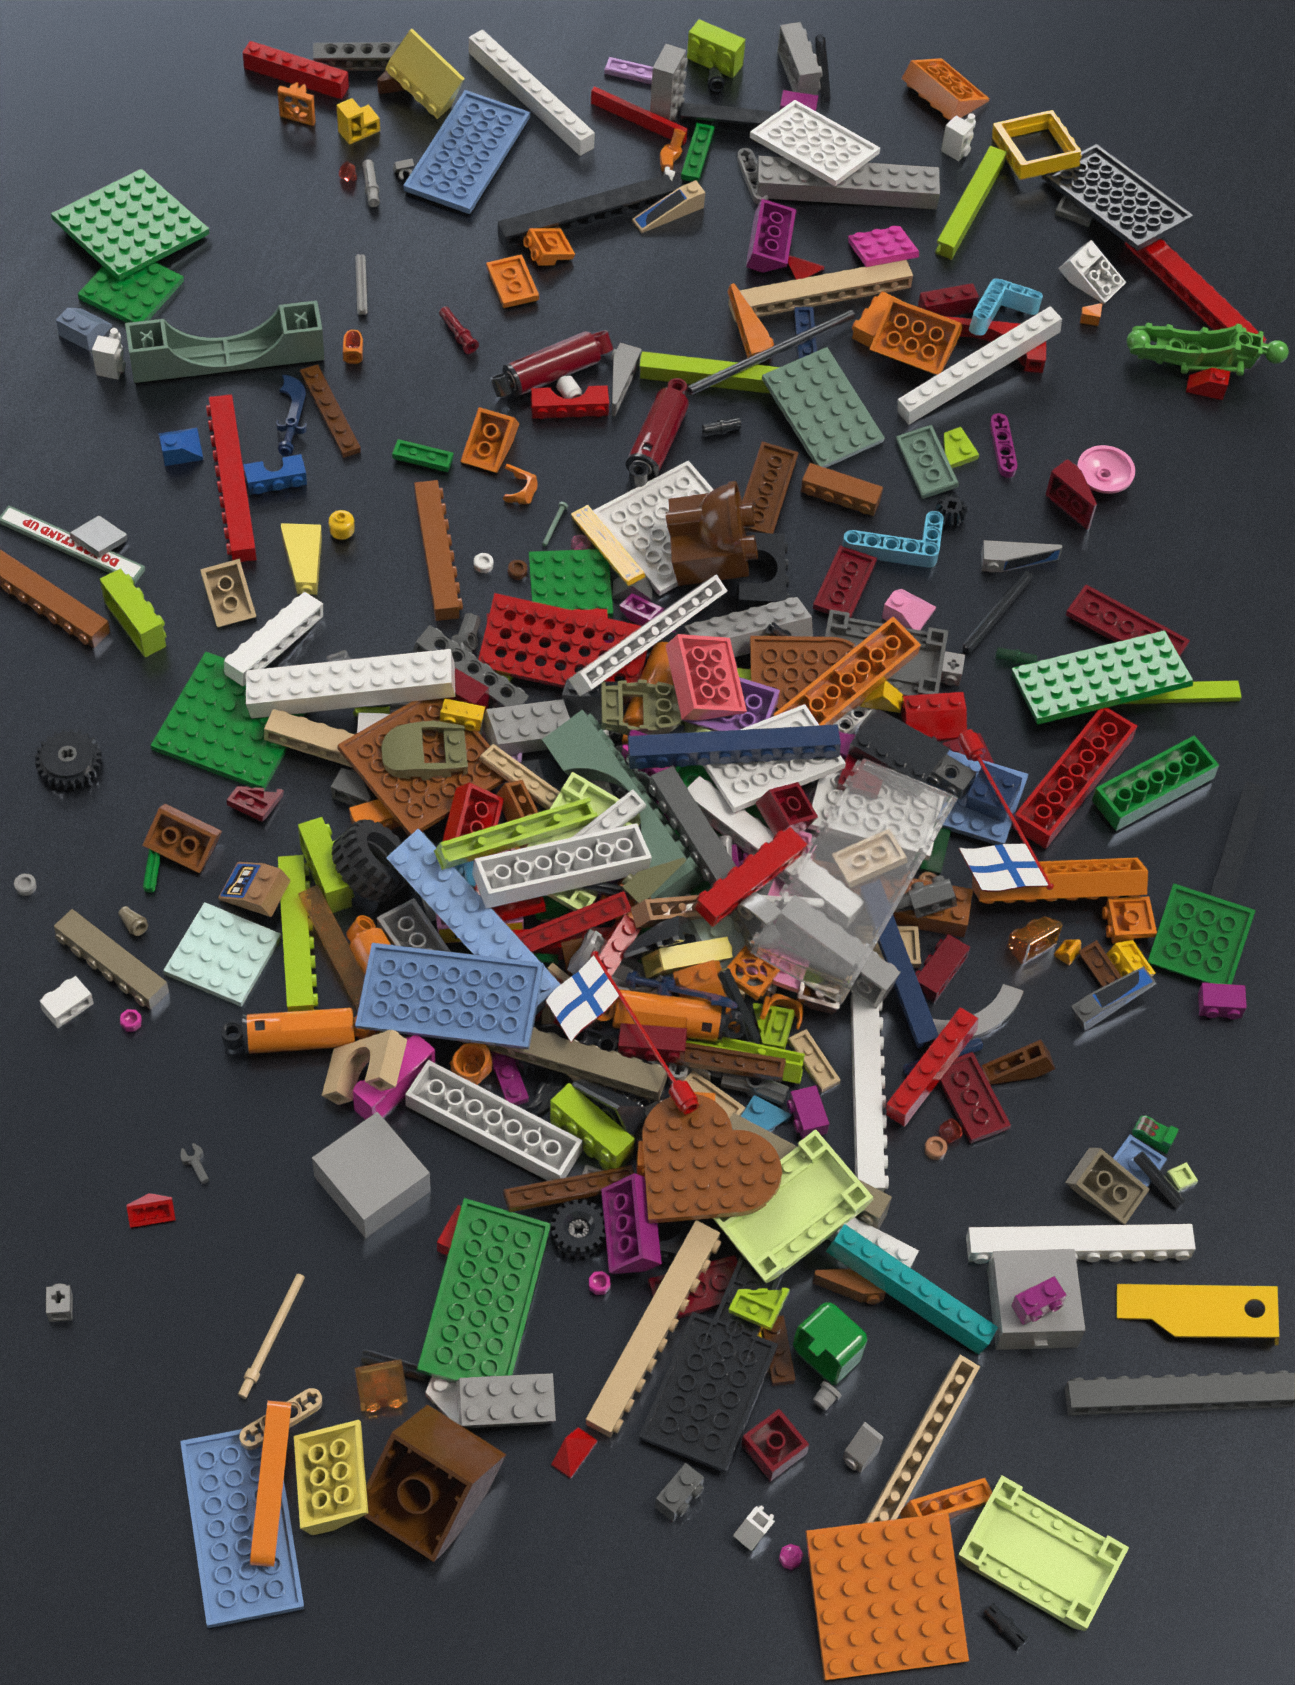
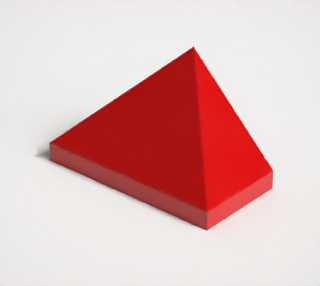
[788,255,825,280]
[126,1193,175,1227]
[551,1427,598,1479]

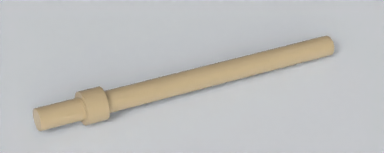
[238,1274,305,1399]

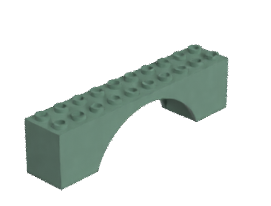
[125,301,325,383]
[542,710,705,899]

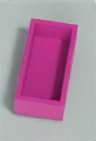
[353,1035,435,1120]

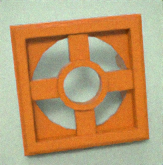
[278,82,315,126]
[727,945,781,1000]

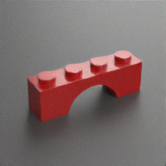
[531,386,609,419]

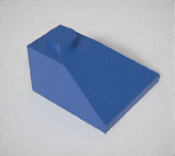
[159,428,203,466]

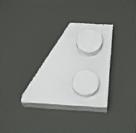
[426,1376,458,1424]

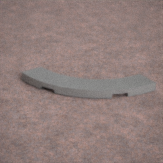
[933,984,1023,1039]

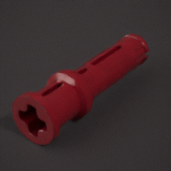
[439,306,479,354]

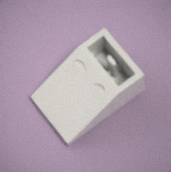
[1058,240,1126,304]

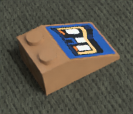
[218,862,291,917]

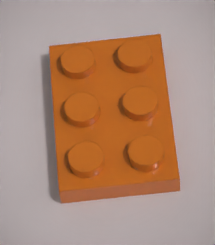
[486,254,539,308]

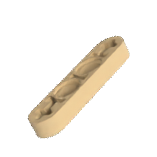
[240,1388,322,1450]

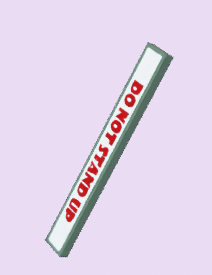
[0,506,145,584]

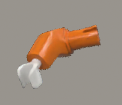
[660,129,685,181]

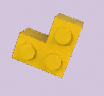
[337,98,380,145]

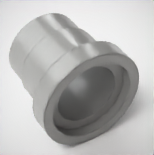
[813,1381,842,1411]

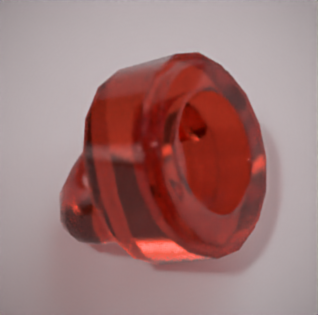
[339,162,357,181]
[939,1118,962,1143]

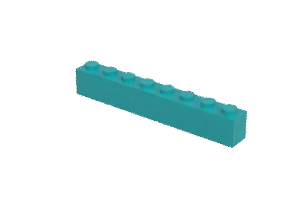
[826,1224,998,1355]

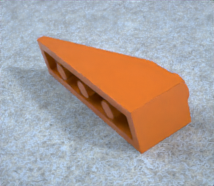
[727,283,774,358]
[899,1478,992,1519]

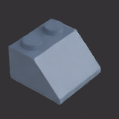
[56,308,112,351]

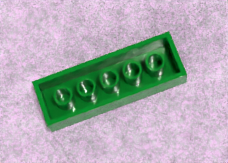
[1092,735,1219,831]

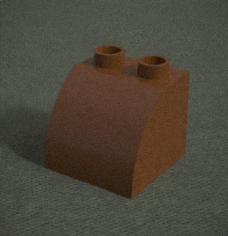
[364,1405,506,1562]

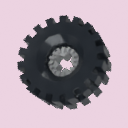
[550,1199,606,1261]

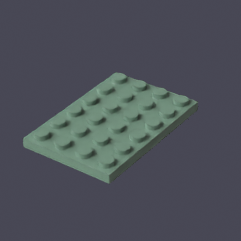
[761,347,885,468]

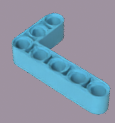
[969,279,1043,335]
[842,511,943,568]

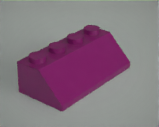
[746,199,796,272]
[601,1173,661,1274]

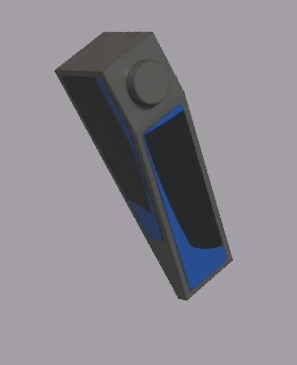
[1071,966,1156,1031]

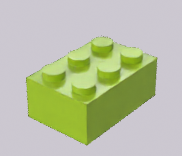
[687,19,746,78]

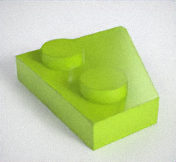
[943,427,979,468]
[753,1003,795,1050]
[729,1288,789,1331]

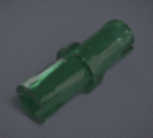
[995,647,1037,665]

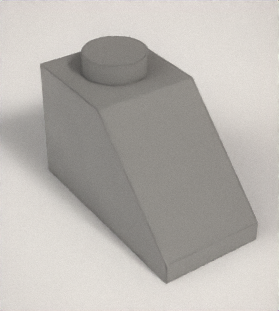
[843,1422,884,1473]

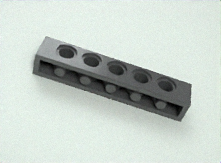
[313,42,401,71]
[412,625,529,708]
[858,709,977,799]

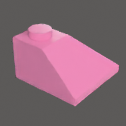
[882,589,936,630]

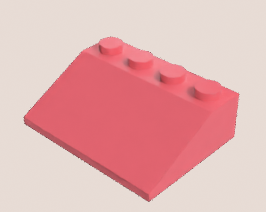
[665,634,747,721]

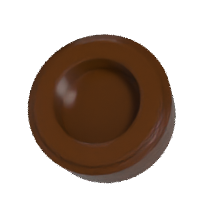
[508,560,527,580]

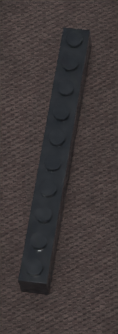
[498,174,676,249]

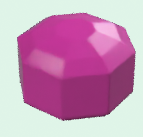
[120,1009,142,1032]
[588,1271,611,1295]
[779,1544,803,1570]

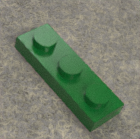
[392,439,454,472]

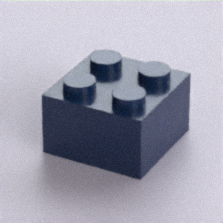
[966,763,1022,823]

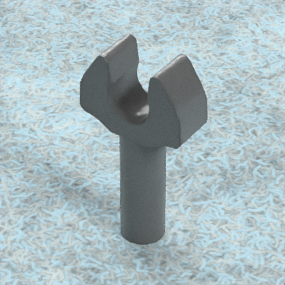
[181,1143,209,1184]

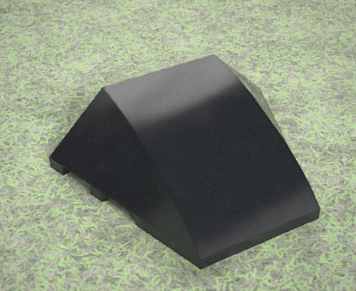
[623,916,702,961]

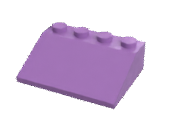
[682,677,780,731]

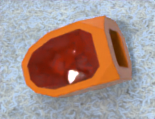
[343,330,363,364]

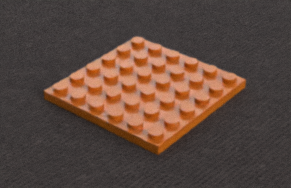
[805,1513,969,1680]

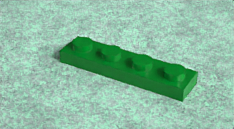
[681,123,714,183]

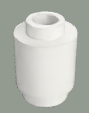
[556,376,582,399]

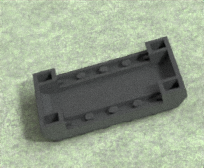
[825,610,948,699]

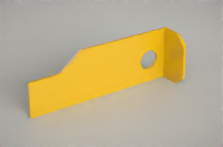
[1117,1284,1279,1345]

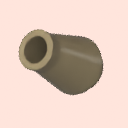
[118,906,148,936]

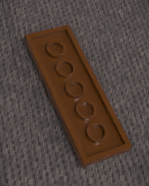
[742,442,799,534]

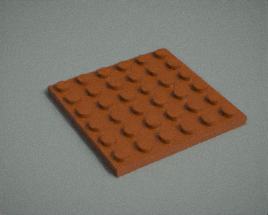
[337,698,507,836]

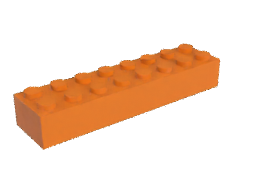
[773,616,921,725]
[972,858,1148,904]

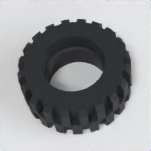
[332,819,409,902]

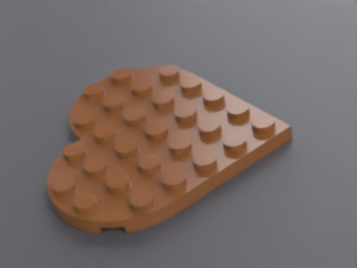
[750,636,867,713]
[642,1094,782,1224]

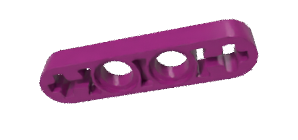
[990,413,1017,478]

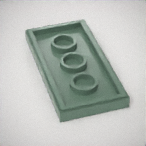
[896,425,959,499]

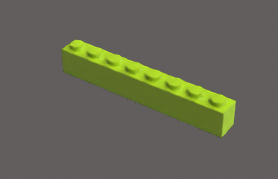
[278,855,318,1012]

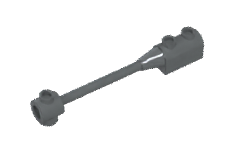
[830,875,957,927]

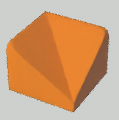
[1080,304,1102,326]

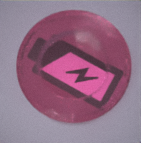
[571,535,591,550]

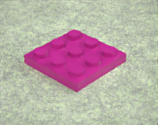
[848,226,919,267]

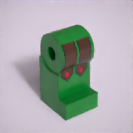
[1132,1116,1179,1154]

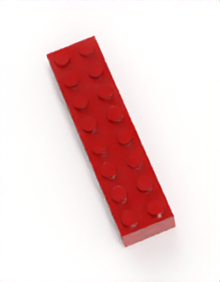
[1011,707,1137,849]

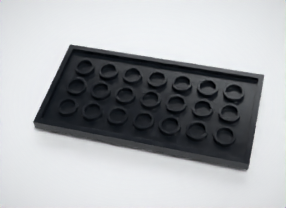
[1041,144,1193,251]

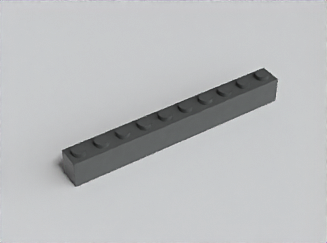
[648,766,781,957]
[1064,1370,1295,1416]

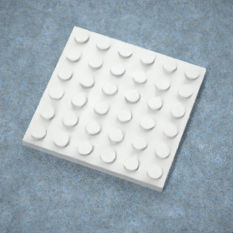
[593,461,713,596]

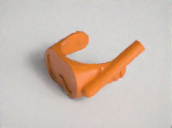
[503,464,538,504]
[760,994,803,1030]

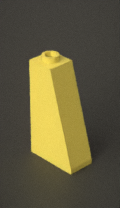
[281,523,322,595]
[641,936,733,979]

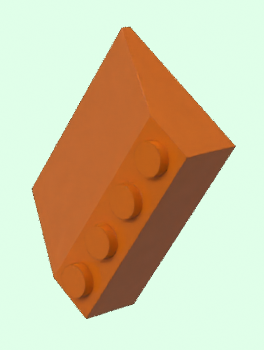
[902,58,990,120]
[869,297,962,375]

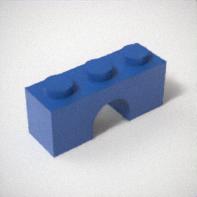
[243,454,307,495]

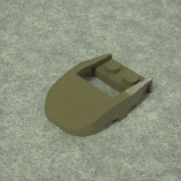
[600,680,682,735]
[382,720,468,780]

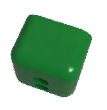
[793,1302,867,1385]

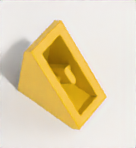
[860,681,903,713]

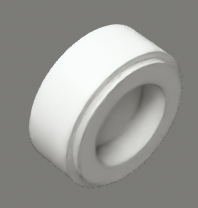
[474,553,493,573]

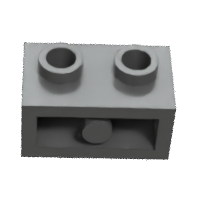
[655,1463,704,1522]

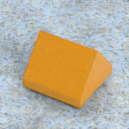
[1054,939,1081,966]

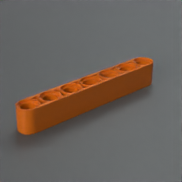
[250,1401,292,1567]

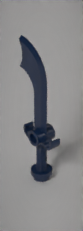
[276,375,307,456]
[626,971,738,1009]

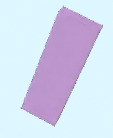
[604,57,653,84]

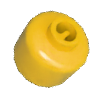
[328,510,355,540]

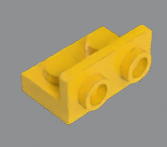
[439,699,485,731]
[1106,940,1155,977]

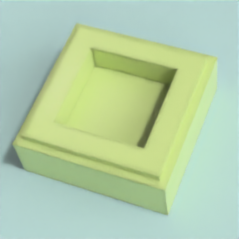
[1166,1162,1198,1192]

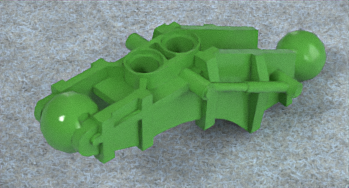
[1126,323,1289,376]

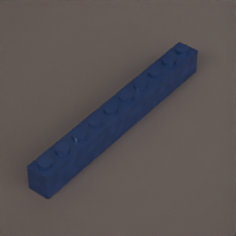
[628,724,841,769]

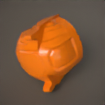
[450,1042,492,1085]

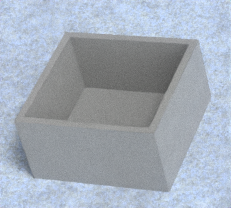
[312,1112,430,1238]
[987,1249,1085,1350]

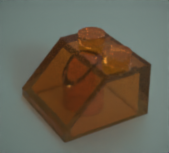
[1007,916,1063,965]
[355,1359,407,1412]

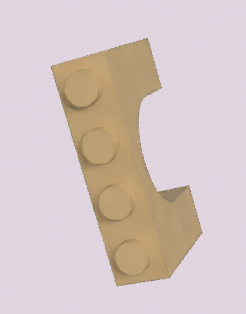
[322,1030,407,1105]

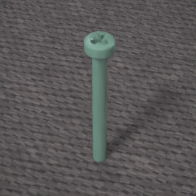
[542,502,568,546]

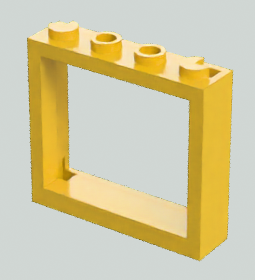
[992,110,1082,180]

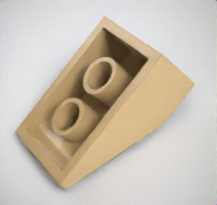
[200,559,256,628]

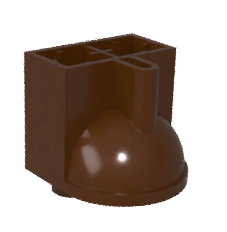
[666,481,758,586]

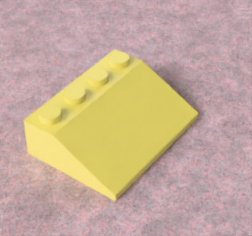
[385,29,465,119]
[294,1420,368,1535]

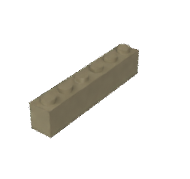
[54,909,169,1010]

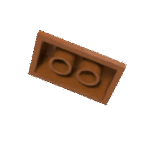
[143,804,222,873]

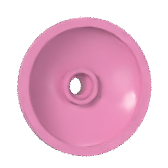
[1077,445,1135,494]

